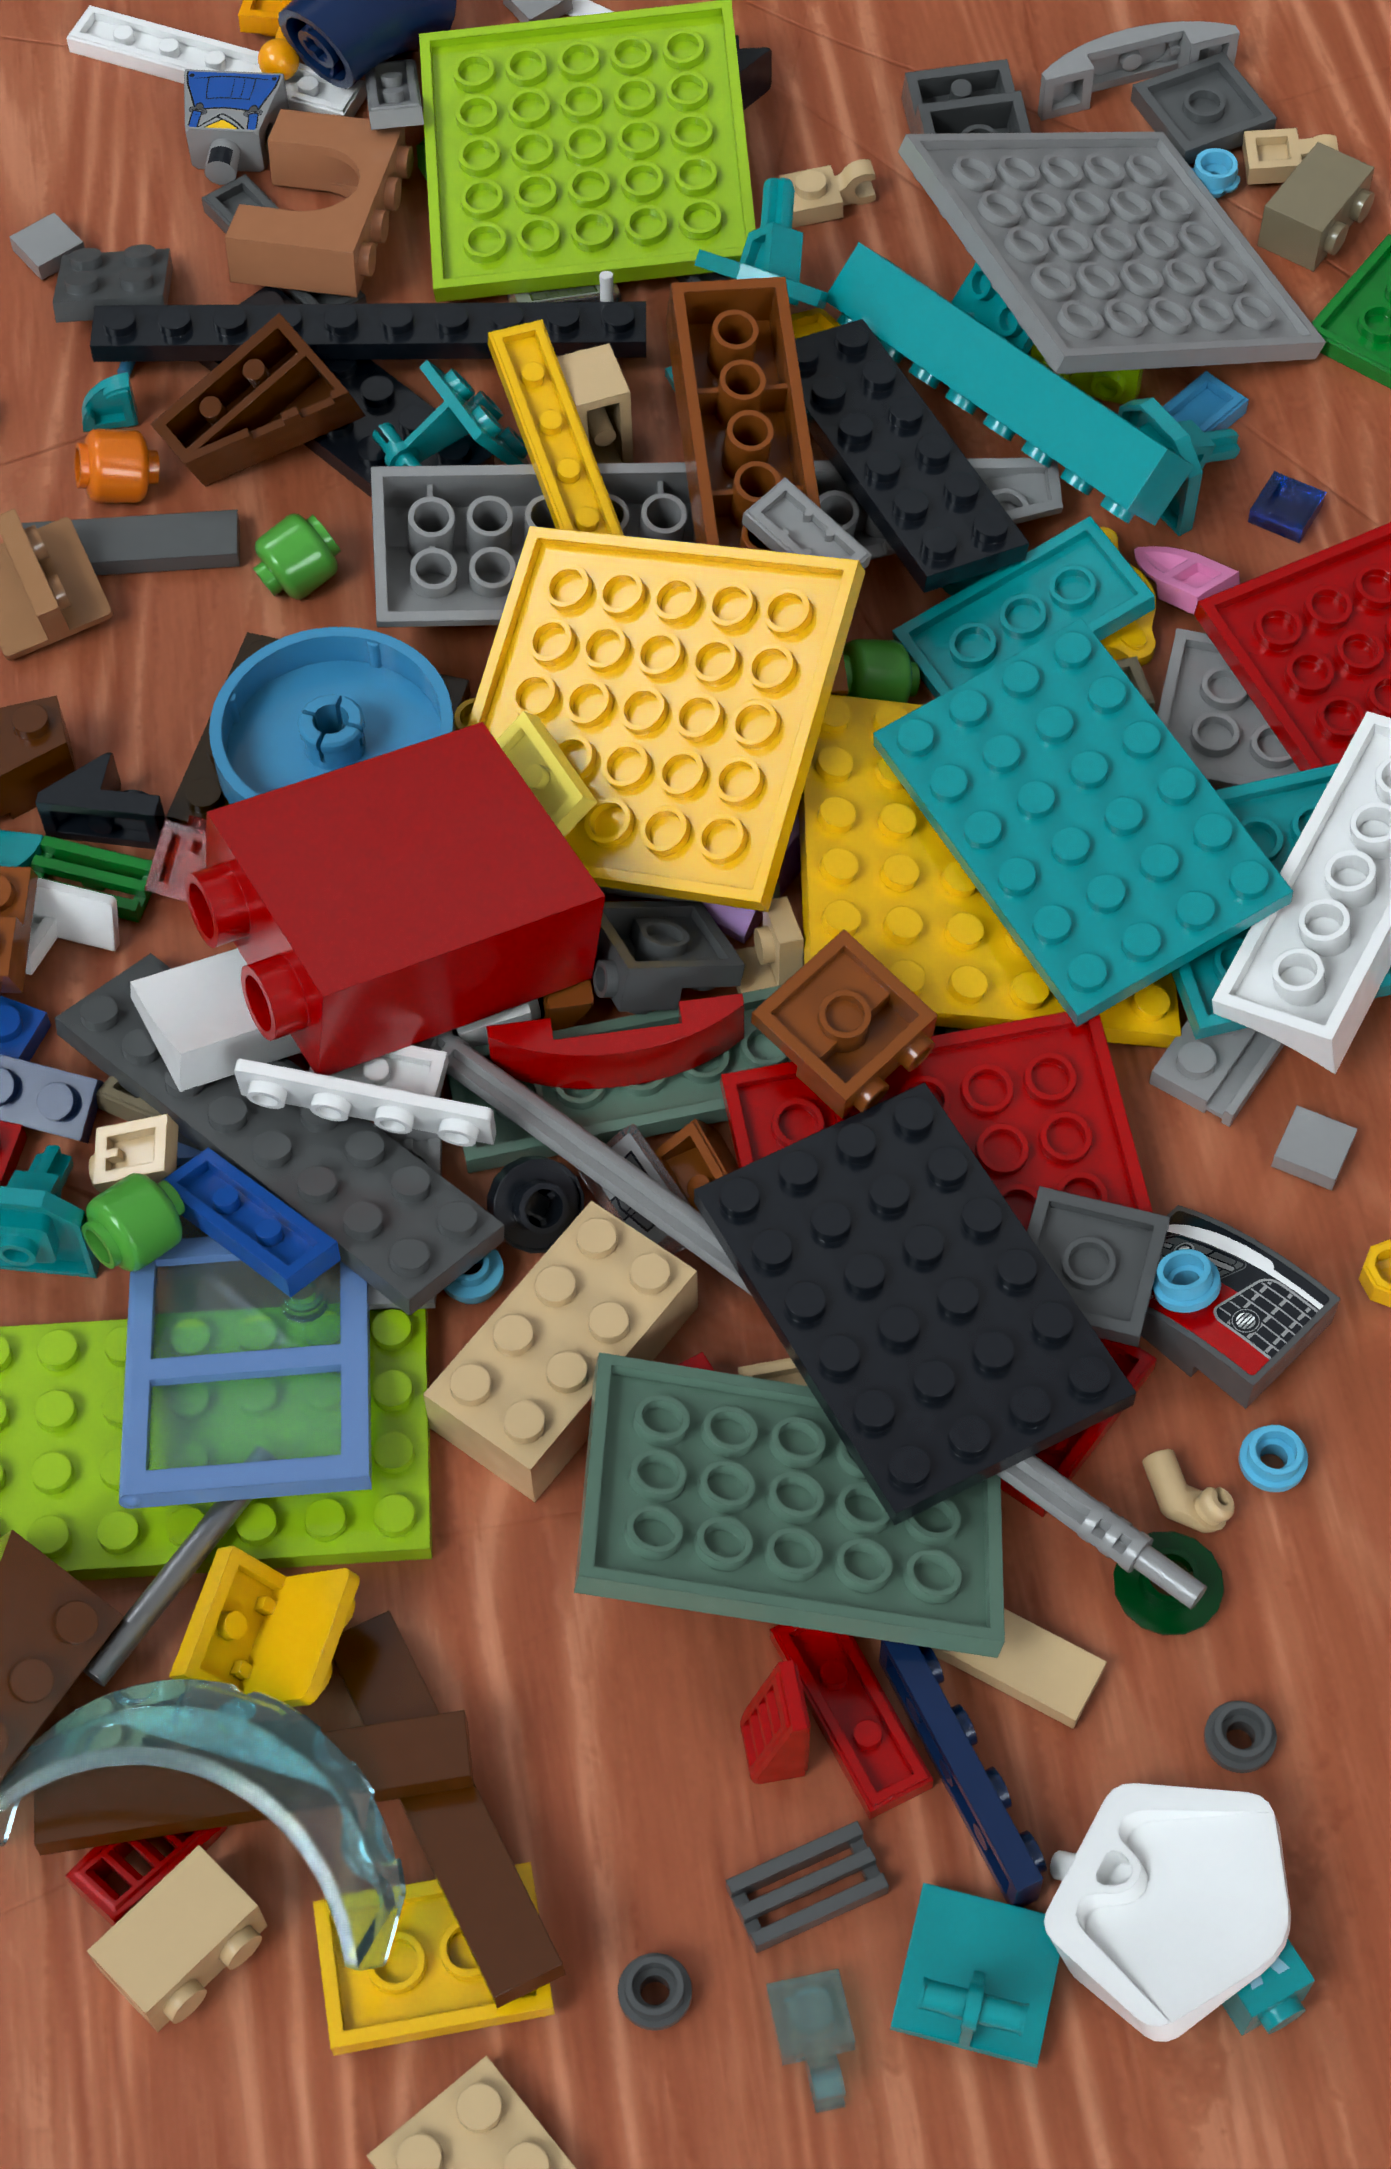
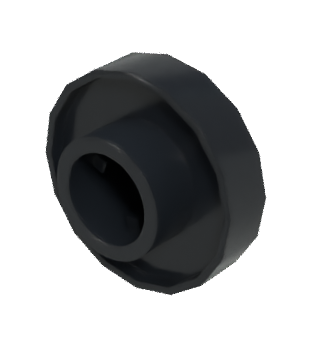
[487,1156,584,1253]

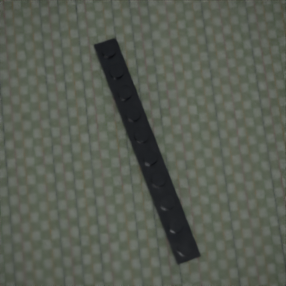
[90,301,646,362]

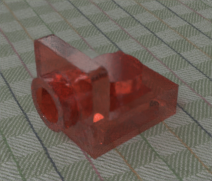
[144,815,207,903]

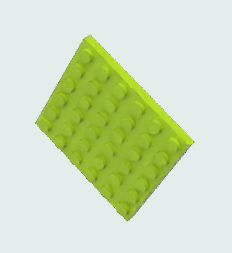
[419,0,756,302]

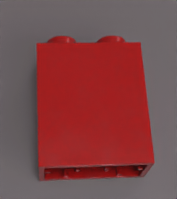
[185,722,605,1076]

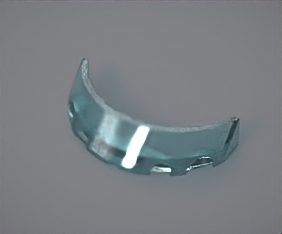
[0,1679,406,1971]

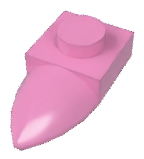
[1134,546,1240,615]

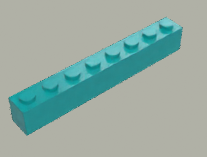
[827,242,1194,526]

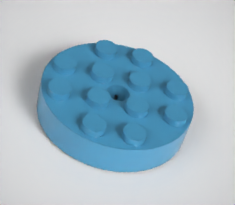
[209,627,455,804]

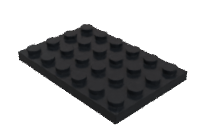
[694,1082,1136,1525]

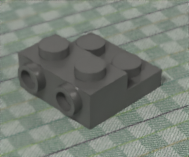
[593,900,745,1014]

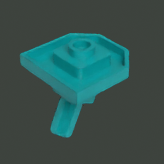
[694,178,829,309]
[1118,397,1241,536]
[0,1145,100,1278]

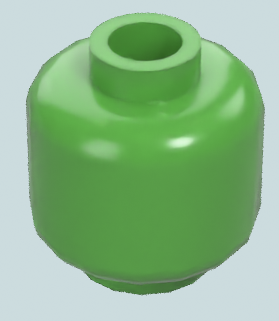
[253,513,341,600]
[843,639,920,703]
[82,1173,185,1272]

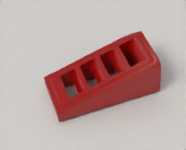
[740,1659,811,1784]
[65,1826,228,1926]

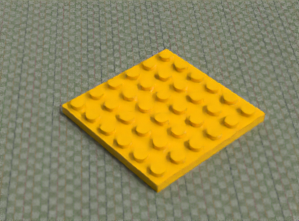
[467,526,866,912]
[799,694,1181,1048]

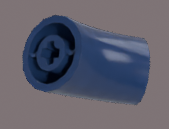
[278,0,456,89]

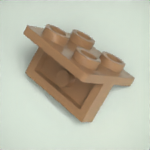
[0,508,113,661]

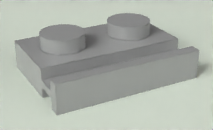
[1149,1020,1284,1127]

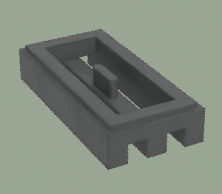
[726,1821,889,1954]

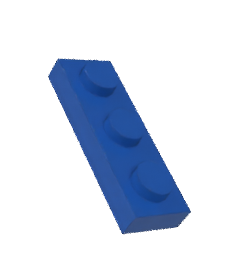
[158,1147,341,1298]

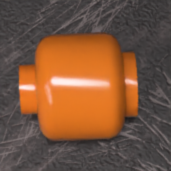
[74,428,160,504]

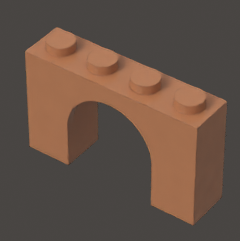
[225,109,414,297]

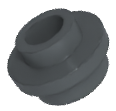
[1204,1701,1277,1773]
[618,1953,692,2031]

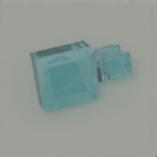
[766,1969,856,2113]

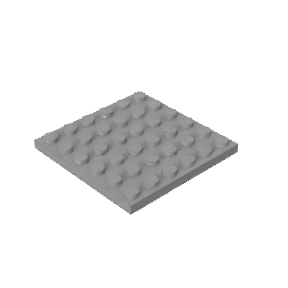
[898,132,1326,374]

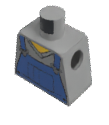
[184,69,289,185]

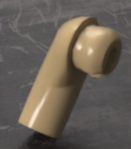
[1142,1449,1235,1533]

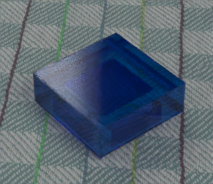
[1248,471,1326,544]

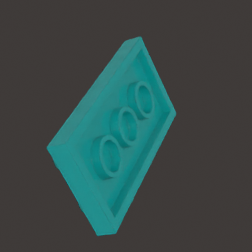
[892,516,1155,698]

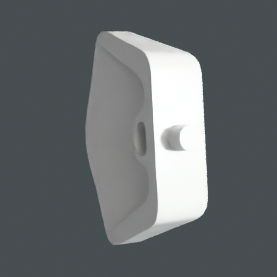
[1044,1783,1291,2042]

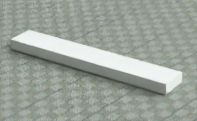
[66,5,367,117]

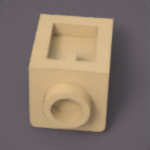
[735,896,804,994]
[89,1114,179,1193]

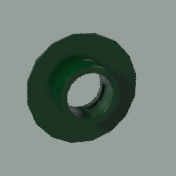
[1113,1531,1224,1635]

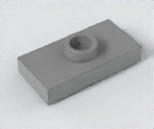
[742,477,872,569]

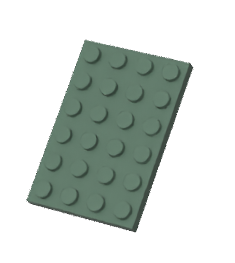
[574,1352,1005,1658]

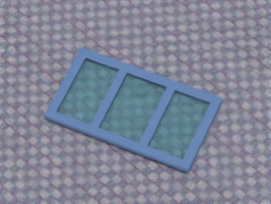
[119,1142,372,1509]

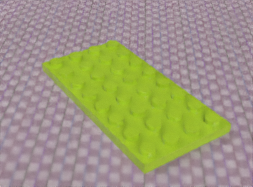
[0,1306,432,1581]

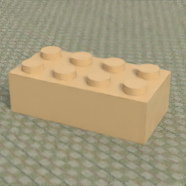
[423,1200,698,1502]

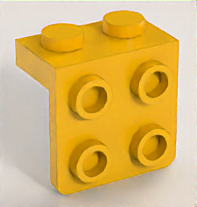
[169,1546,360,1713]

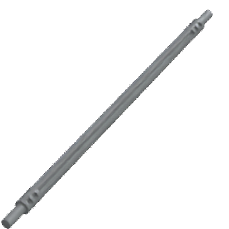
[413,1031,1207,1610]

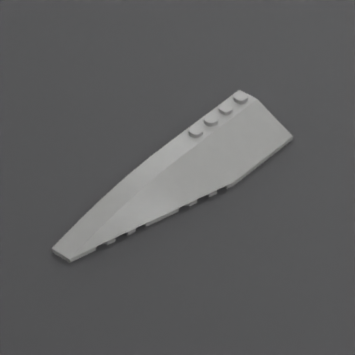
[371,458,1063,627]

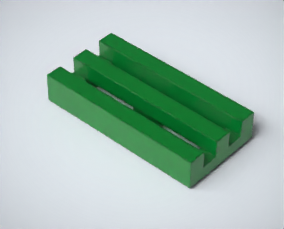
[31,835,161,923]

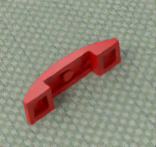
[486,993,744,1089]

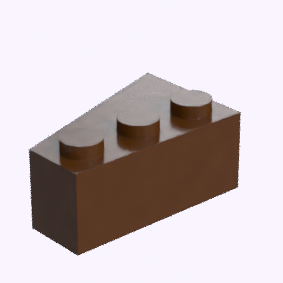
[151,312,366,487]
[0,695,76,819]
[0,1530,124,1779]

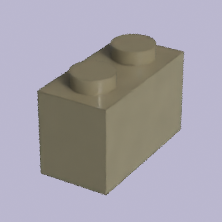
[1257,142,1375,272]

